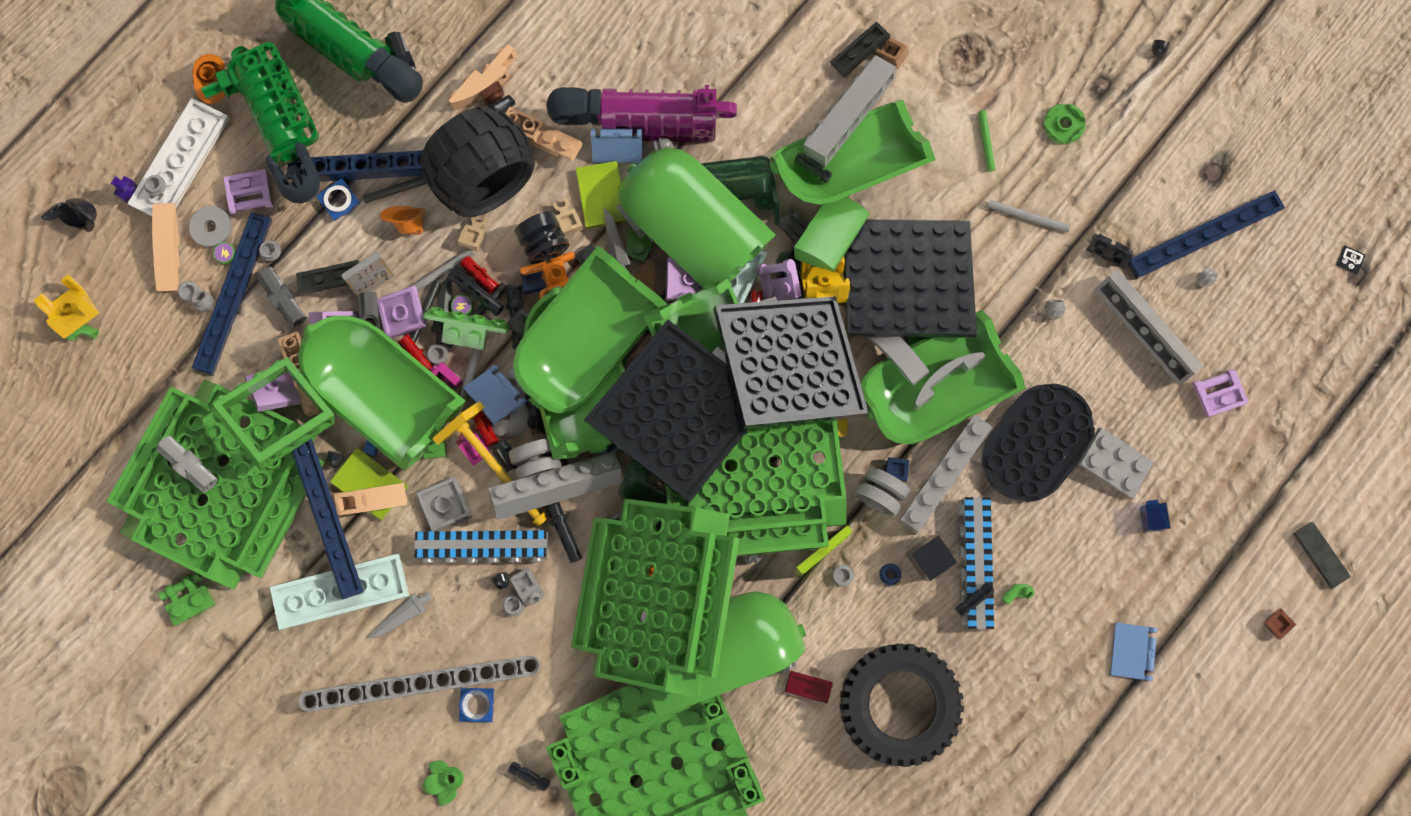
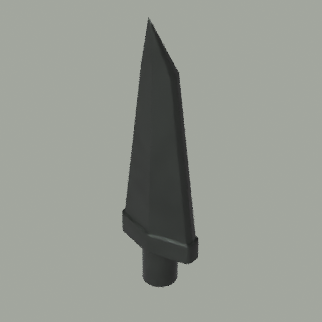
[431,278,452,344]

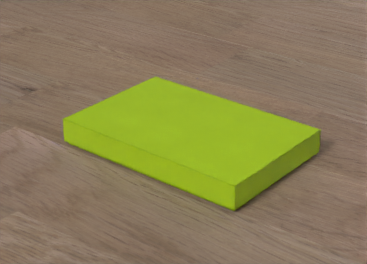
[576,161,626,229]
[330,448,409,521]
[794,525,852,577]

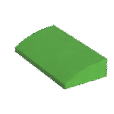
[794,197,870,272]

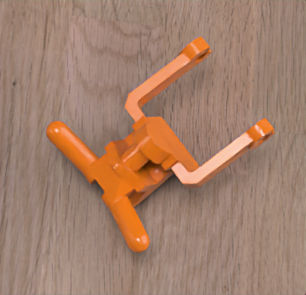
[519,251,575,300]

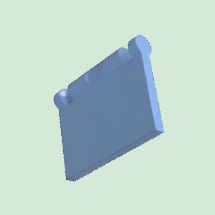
[591,129,642,163]
[463,365,527,425]
[1110,622,1158,681]

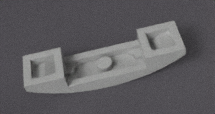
[863,336,929,386]
[913,352,985,411]

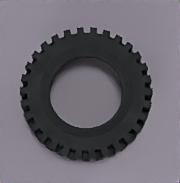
[839,643,964,767]

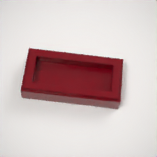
[784,670,833,704]

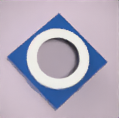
[316,178,360,221]
[459,688,494,722]

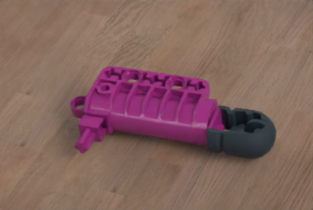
[546,85,737,142]

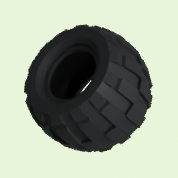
[420,106,535,217]

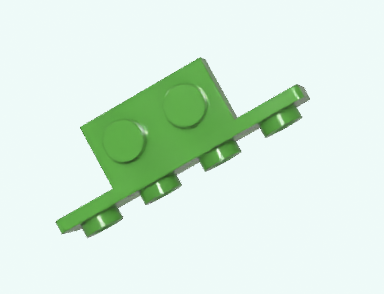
[423,307,511,350]

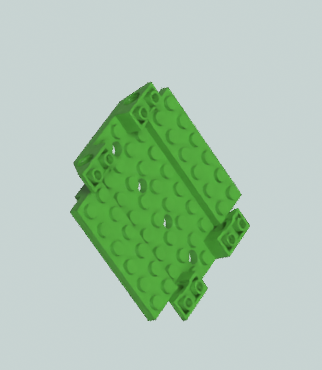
[106,379,324,590]
[666,420,846,556]
[571,499,740,697]
[546,684,765,816]

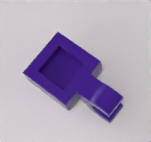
[111,176,138,204]

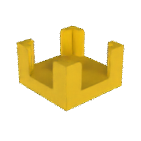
[799,256,850,303]
[33,274,99,339]

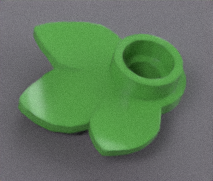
[422,760,464,806]

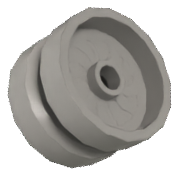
[508,439,562,480]
[854,467,911,517]

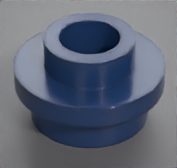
[879,563,901,585]

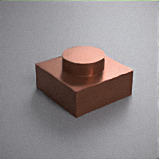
[481,81,505,105]
[1263,608,1296,640]

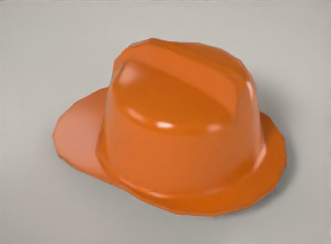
[192,54,226,104]
[380,205,426,235]

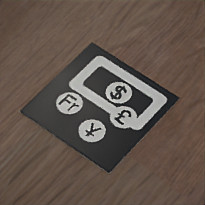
[1336,245,1366,275]

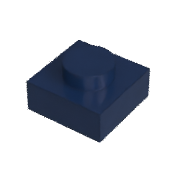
[521,271,545,294]
[886,457,910,483]

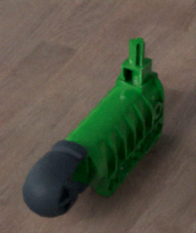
[275,0,423,103]
[201,42,320,204]

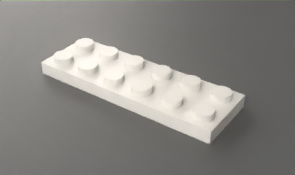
[128,98,230,217]

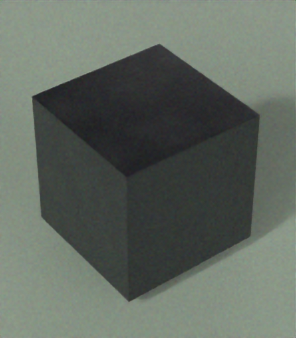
[905,535,957,581]

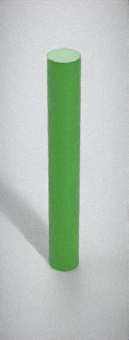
[978,110,996,172]

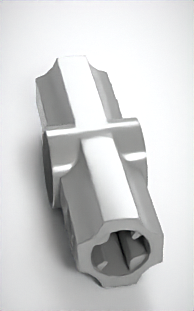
[156,435,218,493]

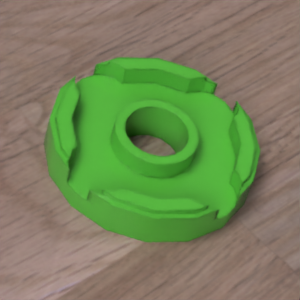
[1043,104,1086,145]

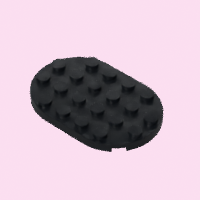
[982,383,1095,502]

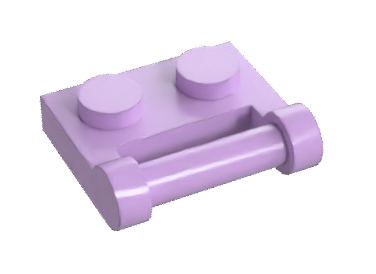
[224,169,273,215]
[756,259,801,300]
[1192,369,1249,418]

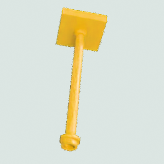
[432,401,547,527]

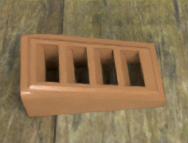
[872,38,909,69]

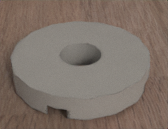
[189,206,233,248]

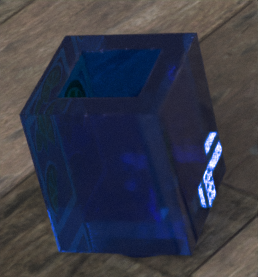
[1139,500,1171,533]

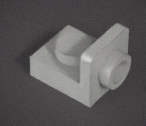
[510,567,546,607]

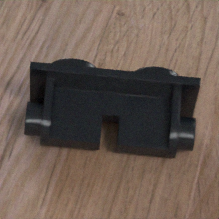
[1086,233,1133,268]
[525,394,546,435]

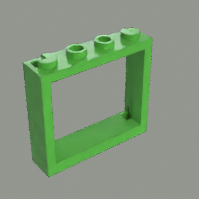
[212,357,335,471]

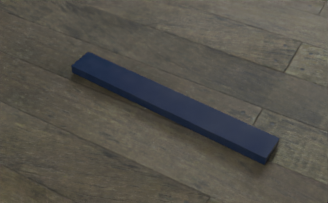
[1128,190,1285,280]
[192,212,272,376]
[286,432,364,600]

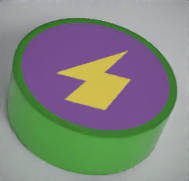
[213,242,236,265]
[451,295,473,316]

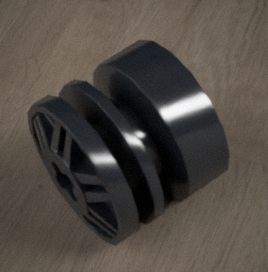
[514,211,570,265]

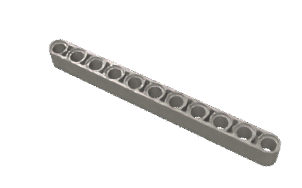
[298,656,542,712]

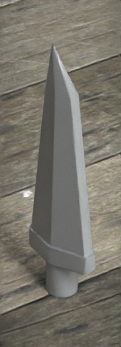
[604,208,630,268]
[366,592,432,638]

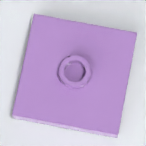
[665,257,703,301]
[377,286,426,339]
[245,372,301,412]

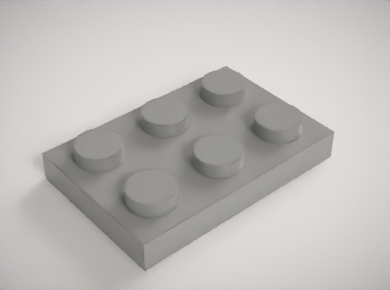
[1077,428,1154,499]

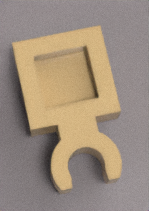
[553,198,583,236]
[458,216,488,252]

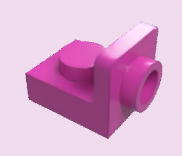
[430,362,463,389]
[456,430,491,466]

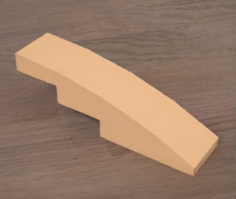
[152,203,180,291]

